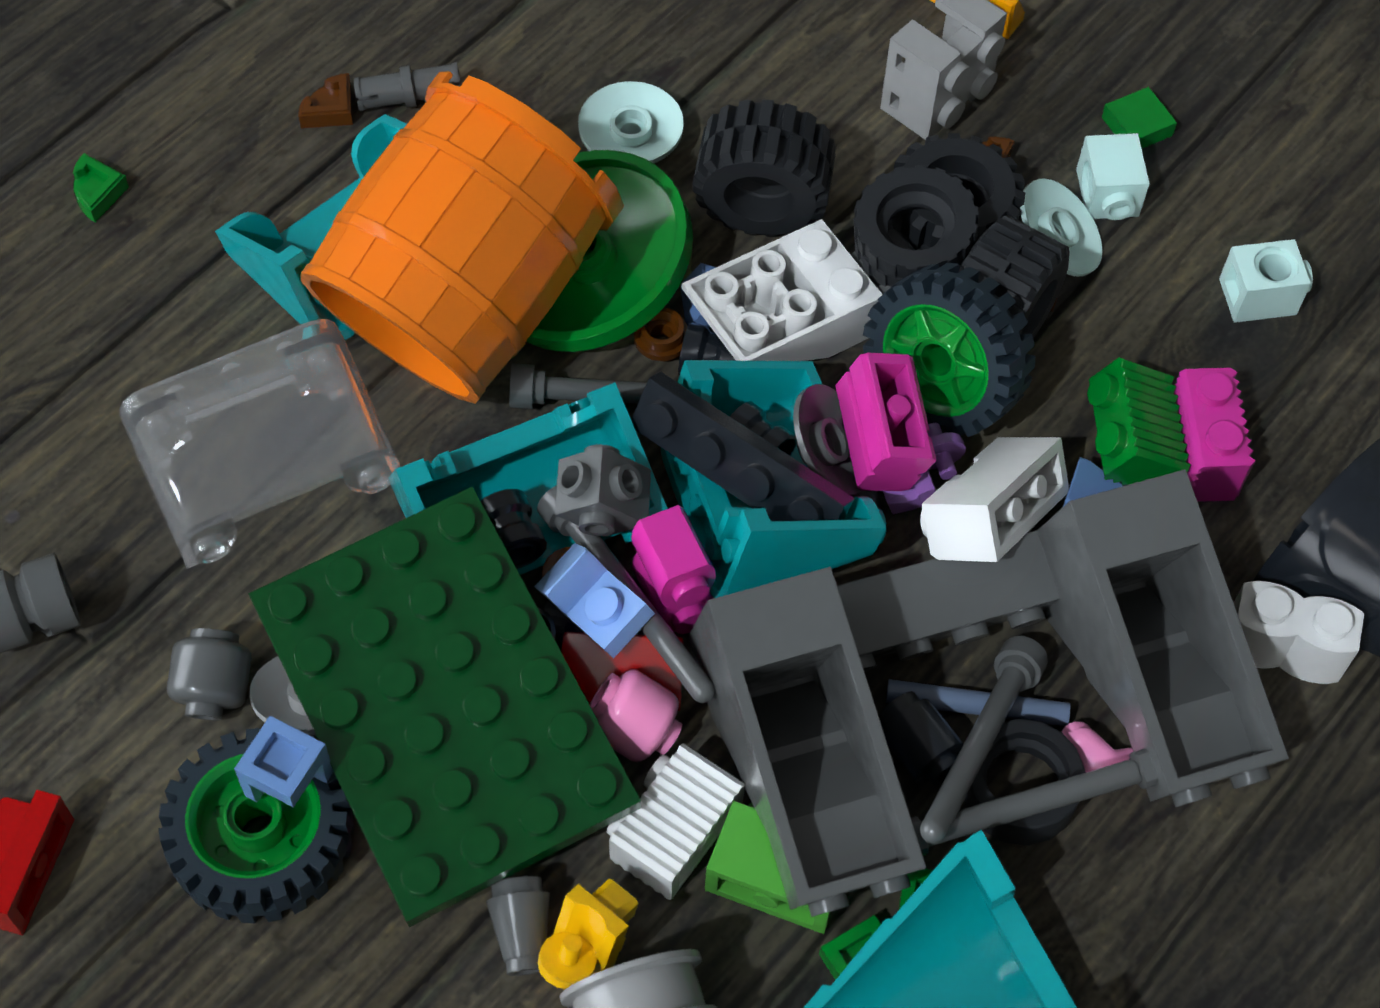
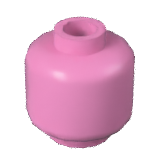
[590,670,682,762]

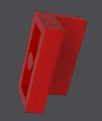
[0,789,75,936]

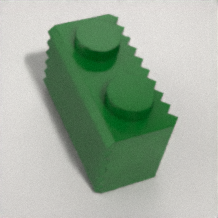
[1087,357,1191,486]

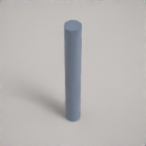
[885,679,1070,727]

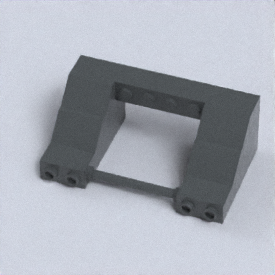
[688,469,1289,917]

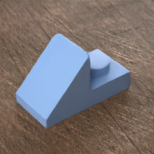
[534,543,655,659]

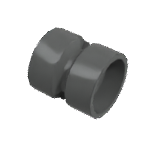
[0,552,81,654]

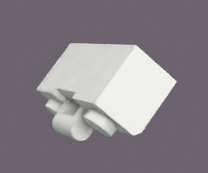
[920,437,1069,562]

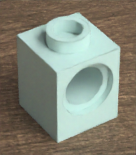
[1076,133,1149,220]
[1219,239,1313,323]

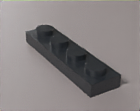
[631,372,855,522]

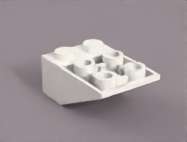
[682,219,883,361]

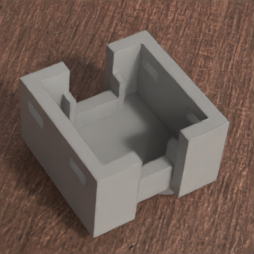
[880,0,1007,140]

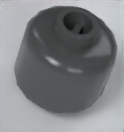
[167,628,252,721]

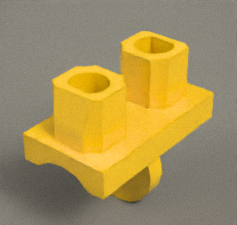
[537,879,639,989]

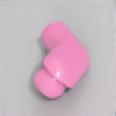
[1061,721,1133,773]

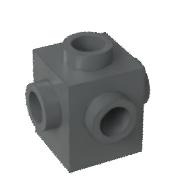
[555,444,651,537]

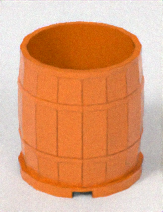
[300,71,624,404]

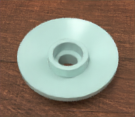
[578,81,683,163]
[1020,179,1102,277]

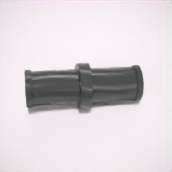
[354,62,461,111]

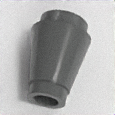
[486,876,550,976]

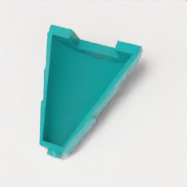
[804,830,1077,1008]

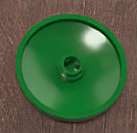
[526,150,693,352]

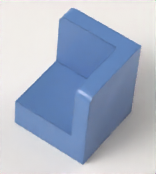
[234,716,334,808]

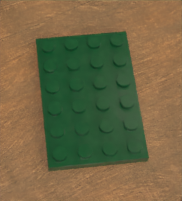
[248,487,641,928]

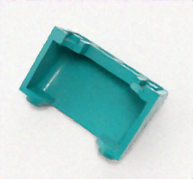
[215,114,407,344]
[661,360,886,598]
[388,382,668,575]

